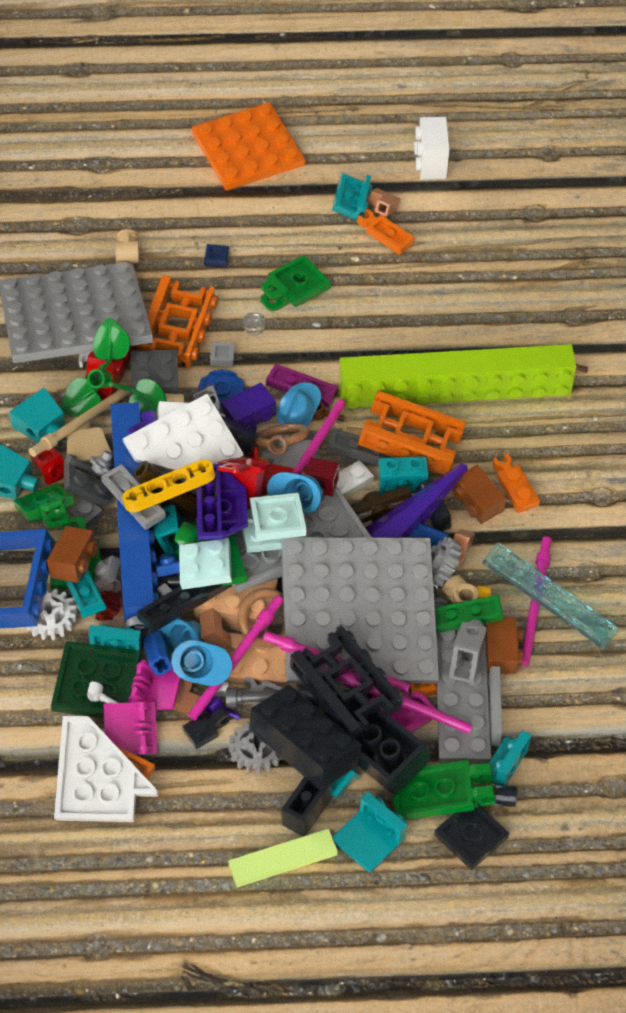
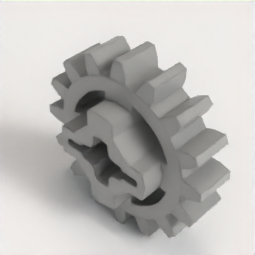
[431,537,462,590]
[229,721,283,775]

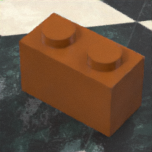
[452,465,506,524]
[47,526,98,583]
[485,617,523,674]

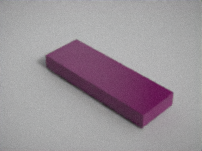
[266,364,339,408]

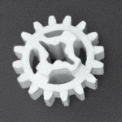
[26,589,77,640]

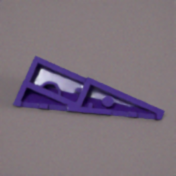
[365,463,468,538]

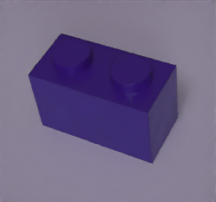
[221,382,276,426]

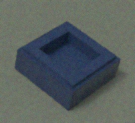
[204,244,229,268]

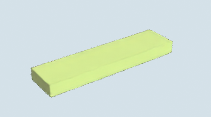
[228,829,338,888]

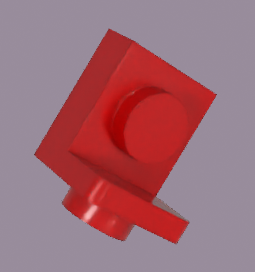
[30,447,64,485]

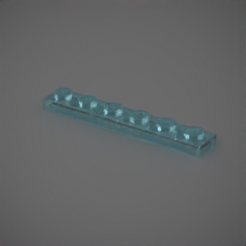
[482,542,619,650]

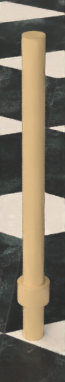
[29,385,131,457]

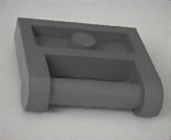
[64,454,111,507]

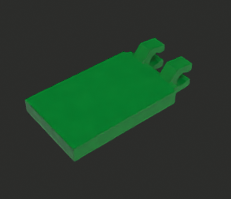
[393,760,496,820]

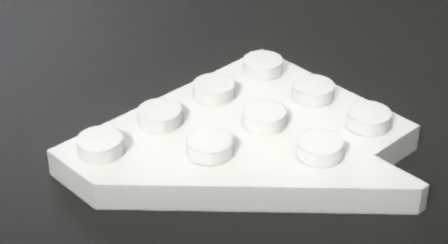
[123,394,244,471]
[54,716,159,822]

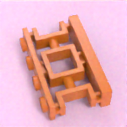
[136,275,218,368]
[358,391,466,475]

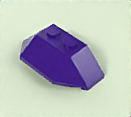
[197,464,248,539]

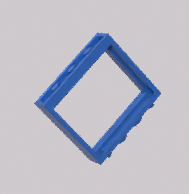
[0,529,55,628]

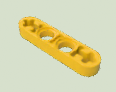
[122,460,215,512]

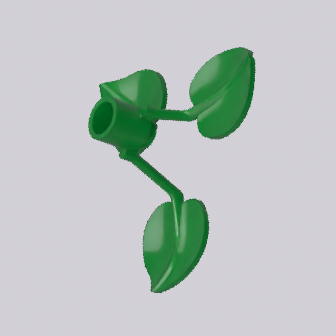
[60,318,167,416]

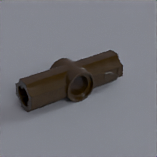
[133,461,197,517]
[350,485,412,523]

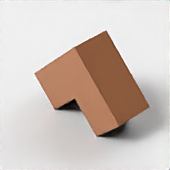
[368,188,401,217]
[453,529,475,567]
[200,608,232,651]
[173,678,201,714]

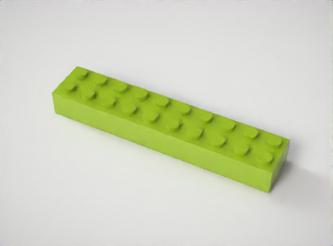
[338,344,576,409]

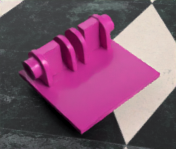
[128,660,181,711]
[104,702,157,754]

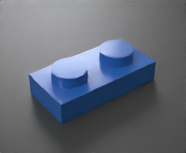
[156,552,180,577]

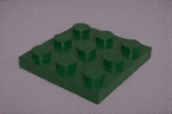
[51,641,141,718]

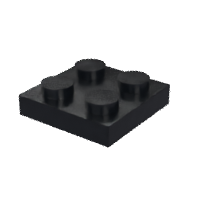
[434,804,509,871]

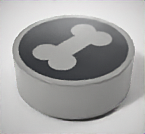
[125,616,150,636]

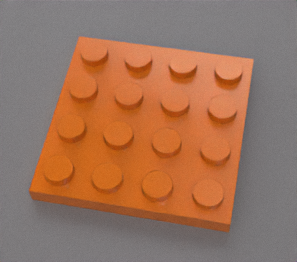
[192,102,305,191]

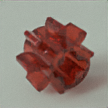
[95,590,120,621]

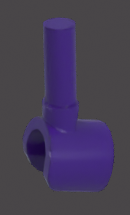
[128,410,158,434]
[205,697,242,721]

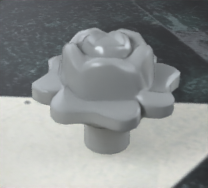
[89,451,114,475]

